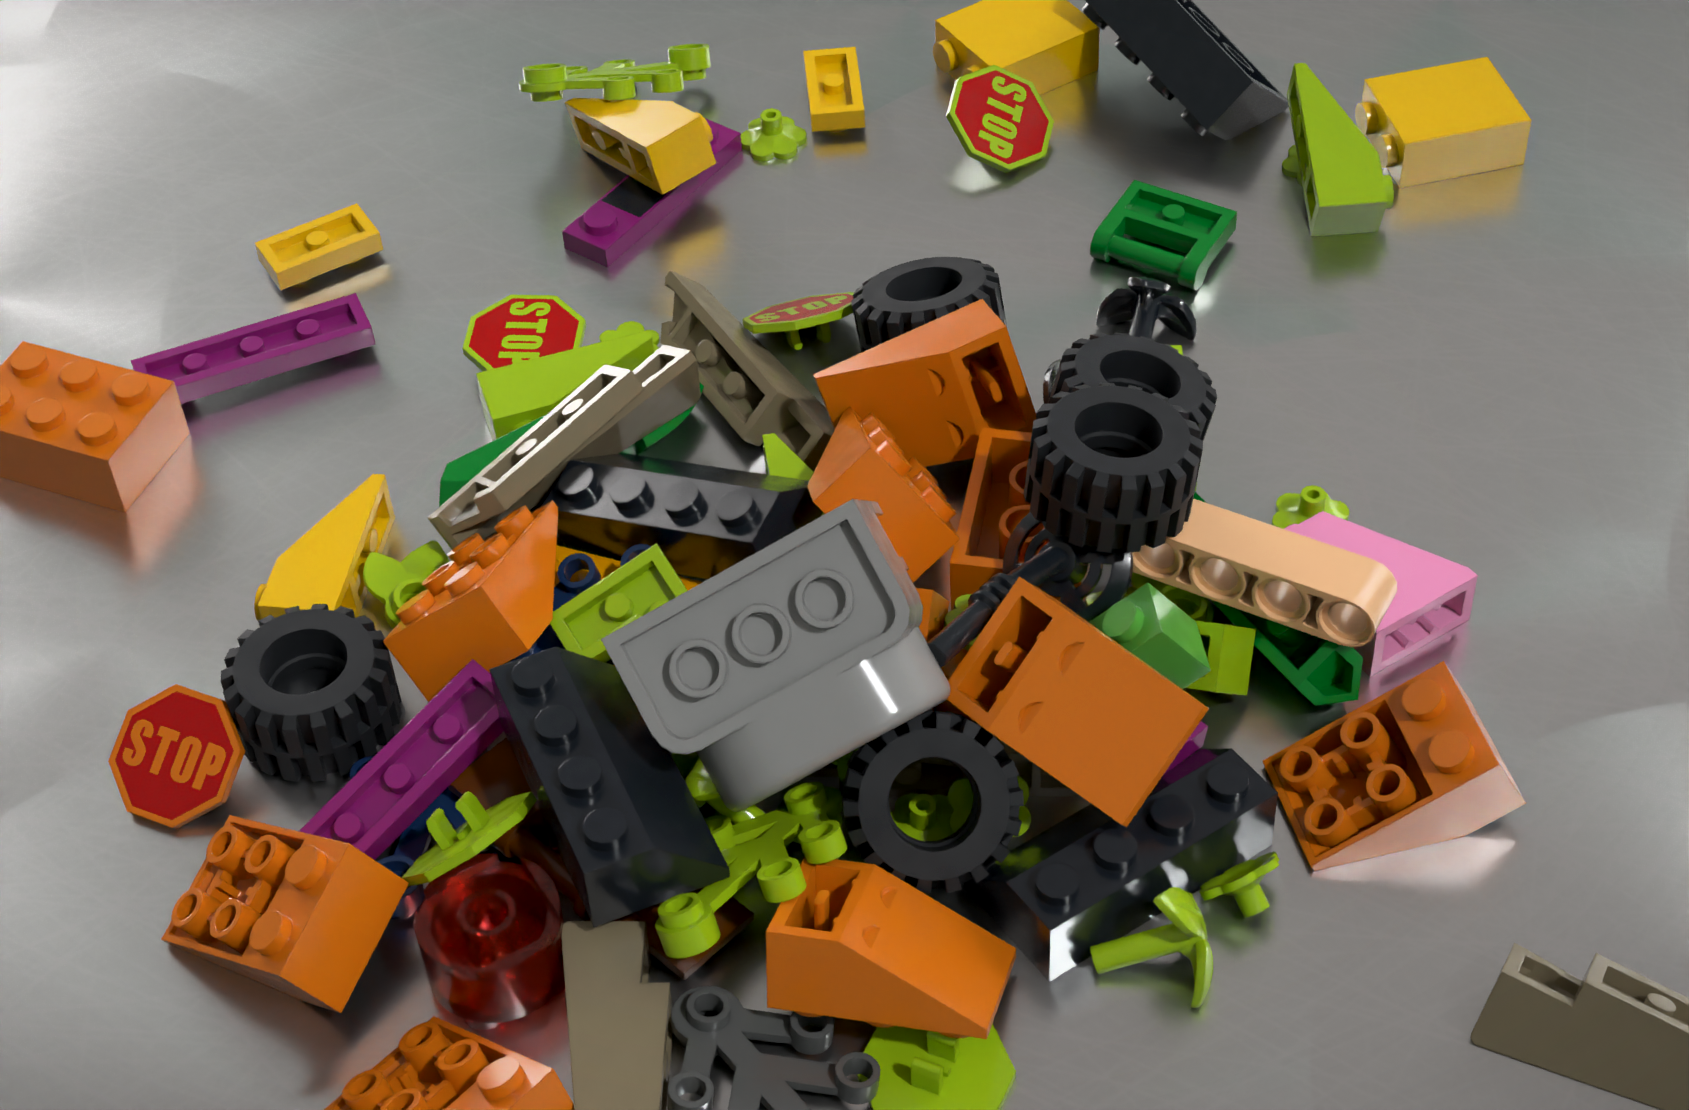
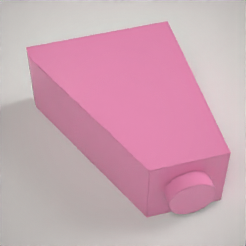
[1284,511,1478,677]

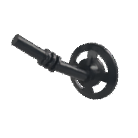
[927,512,1133,667]

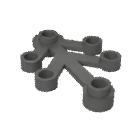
[667,986,880,1110]

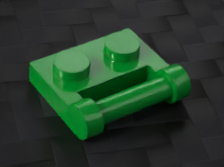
[1090,180,1237,291]

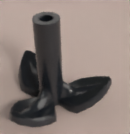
[1096,277,1197,340]

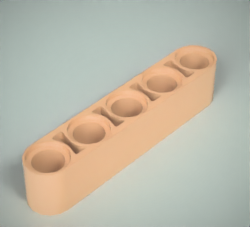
[1132,499,1397,647]

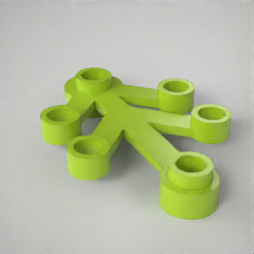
[519,44,711,102]
[655,782,847,959]

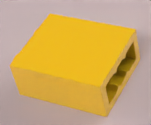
[933,0,1100,95]
[1355,57,1532,188]

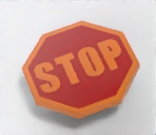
[108,684,245,829]

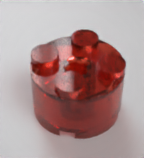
[413,854,565,1030]

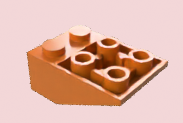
[813,299,1036,467]
[807,406,960,583]
[383,500,558,702]
[947,577,1209,827]
[1262,661,1526,871]
[161,815,409,1013]
[766,857,1016,1039]
[324,1016,574,1110]

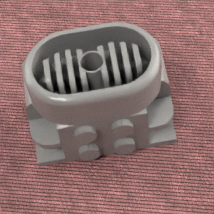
[601,499,951,812]

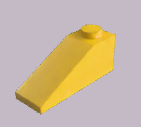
[565,98,716,195]
[254,474,395,621]

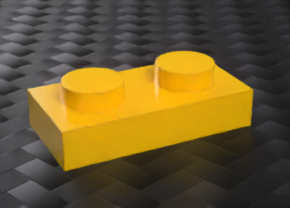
[803,47,865,132]
[255,203,383,290]

